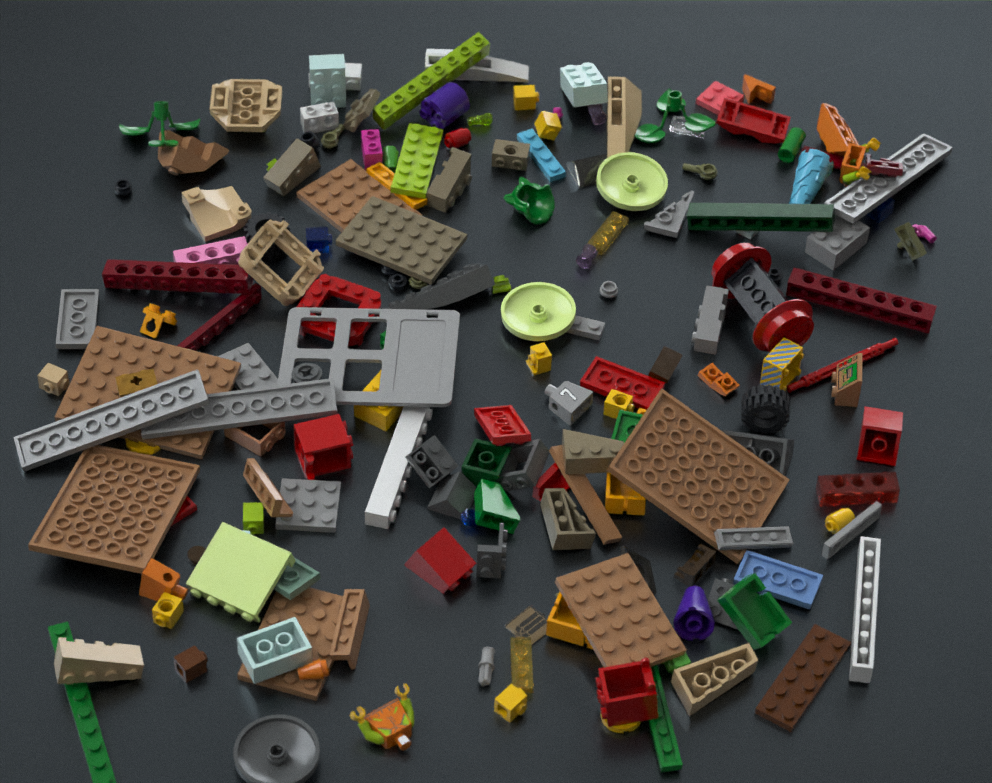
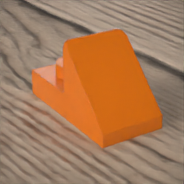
[742,74,776,104]

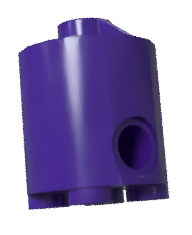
[419,82,470,129]

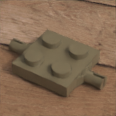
[343,88,381,132]

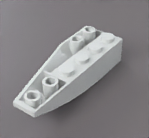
[425,49,529,82]

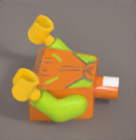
[839,138,881,187]
[350,683,414,750]

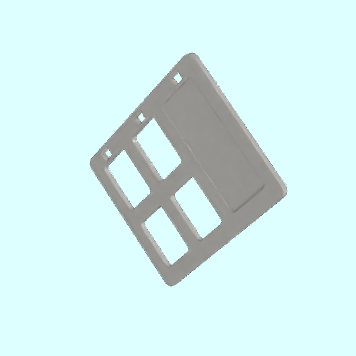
[277,307,460,407]

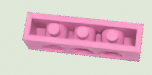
[173,236,247,265]

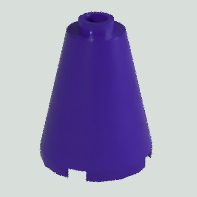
[673,586,715,641]

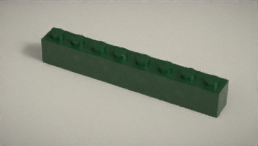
[687,203,835,232]

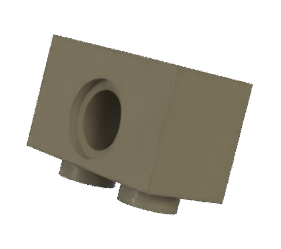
[492,139,530,171]

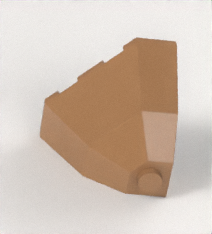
[158,130,229,175]

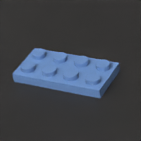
[733,550,823,609]

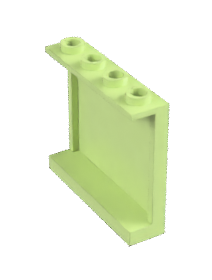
[186,522,296,623]

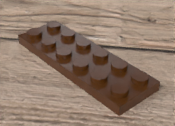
[755,624,851,732]

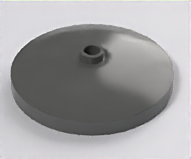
[233,715,320,783]

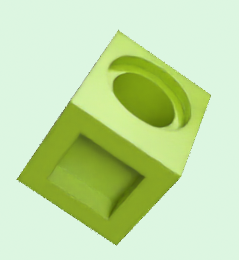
[243,502,264,534]

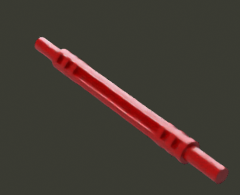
[786,338,899,393]

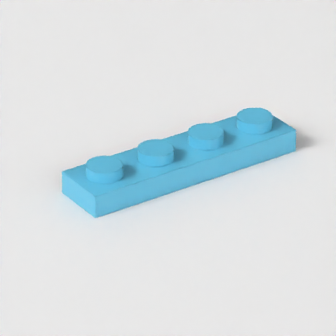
[517,129,566,182]

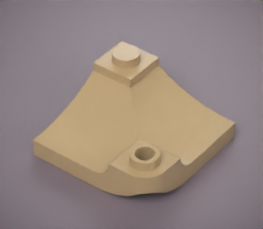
[182,186,252,242]

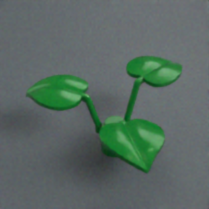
[635,88,716,143]
[119,101,200,147]

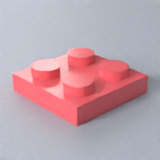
[696,81,744,115]

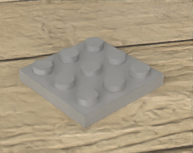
[276,478,341,533]

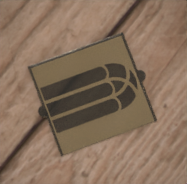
[505,605,547,647]

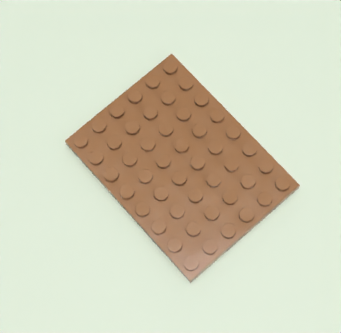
[55,326,241,459]
[607,388,789,564]
[28,445,200,574]

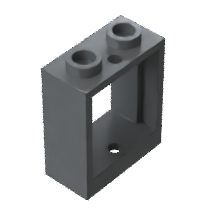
[495,439,550,492]

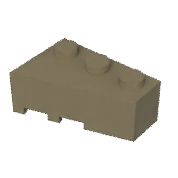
[426,147,472,213]

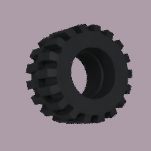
[244,213,290,260]
[741,384,790,434]

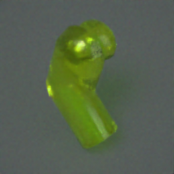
[467,113,493,126]

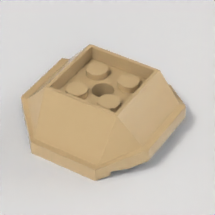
[210,79,282,132]

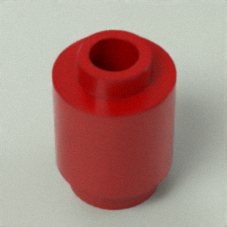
[444,128,472,149]

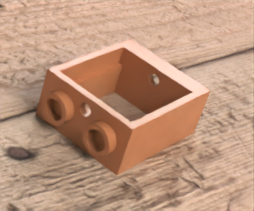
[224,421,286,457]

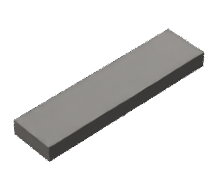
[822,501,882,559]
[714,526,793,550]

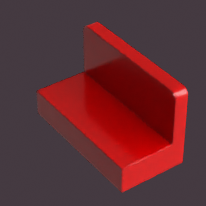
[532,462,571,502]

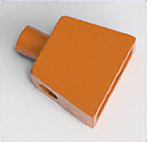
[139,558,189,601]

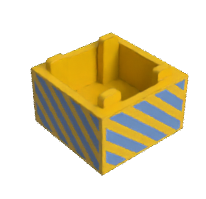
[760,338,804,391]

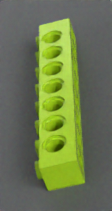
[373,32,490,130]

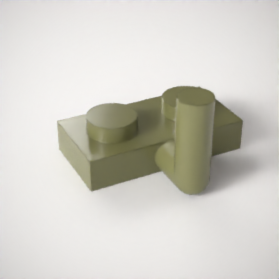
[894,222,927,260]

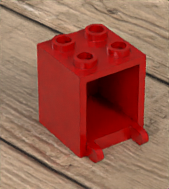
[294,414,354,480]
[595,657,658,727]

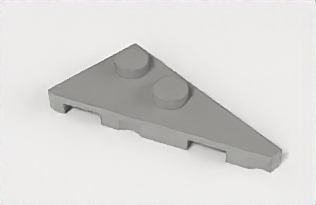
[644,191,695,238]

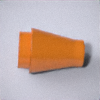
[297,659,329,680]

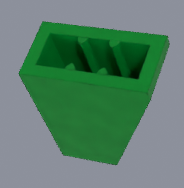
[474,479,520,534]

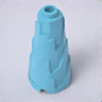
[789,149,834,204]

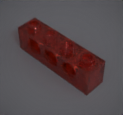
[816,472,900,507]

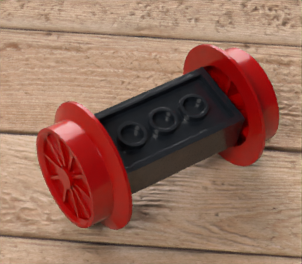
[712,243,814,352]

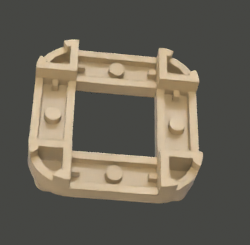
[238,219,324,306]

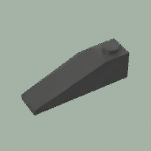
[719,429,795,476]

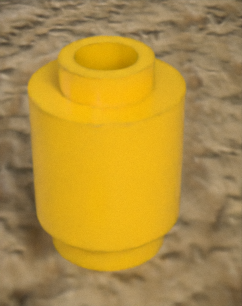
[825,508,855,534]

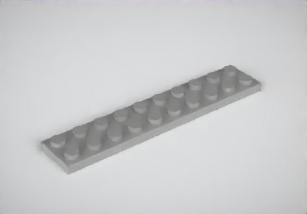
[824,133,953,223]
[13,369,210,472]
[141,378,337,439]

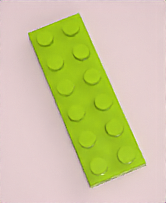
[390,123,443,199]

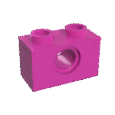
[361,129,382,170]

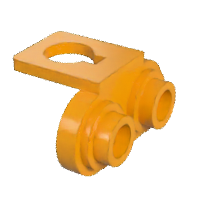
[140,303,178,338]

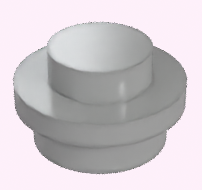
[600,281,618,298]

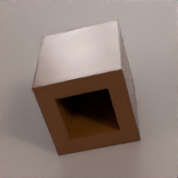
[174,645,208,683]

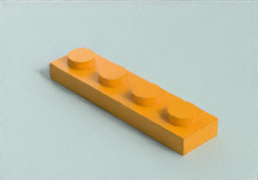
[366,162,428,210]

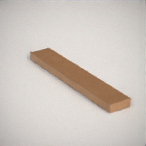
[549,445,622,545]

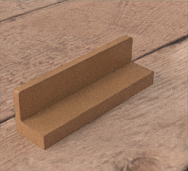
[243,458,293,517]
[329,589,370,669]

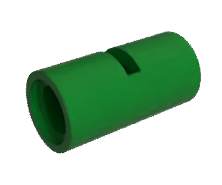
[778,127,806,163]

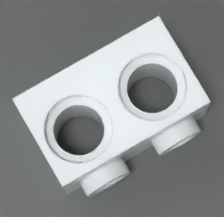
[300,102,339,133]

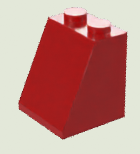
[857,406,903,466]
[404,527,476,593]

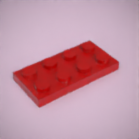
[580,356,665,410]
[474,405,531,446]

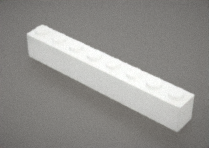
[365,406,432,529]
[849,537,881,683]

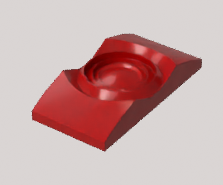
[716,98,791,143]

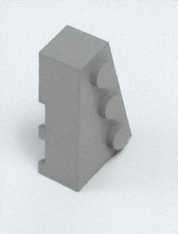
[691,285,729,355]

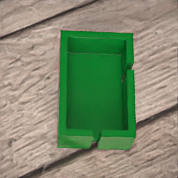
[717,573,792,650]

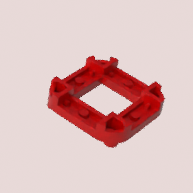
[297,274,381,346]

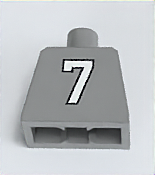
[545,381,593,426]

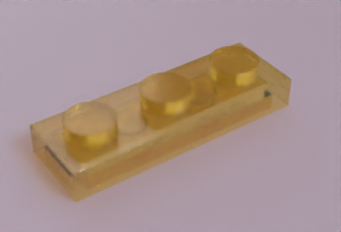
[586,211,629,255]
[510,637,533,693]

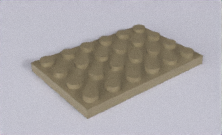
[335,196,467,285]

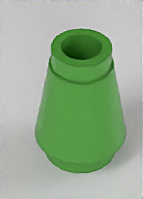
[382,146,399,172]

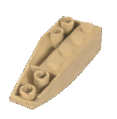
[607,77,642,158]

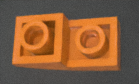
[697,363,740,396]

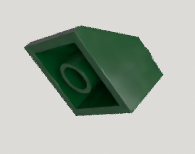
[461,439,512,486]

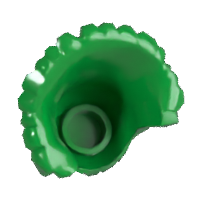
[504,177,555,225]

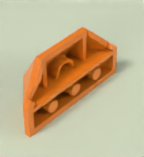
[817,103,859,157]

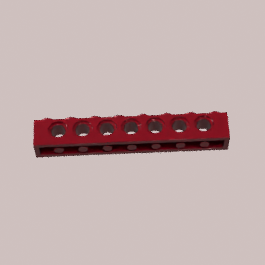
[102,259,254,294]
[786,268,937,334]

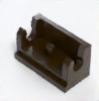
[648,346,683,383]
[674,544,716,587]

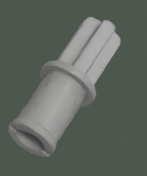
[478,647,495,686]

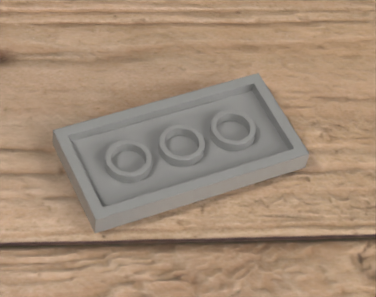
[56,289,99,349]
[217,343,278,390]

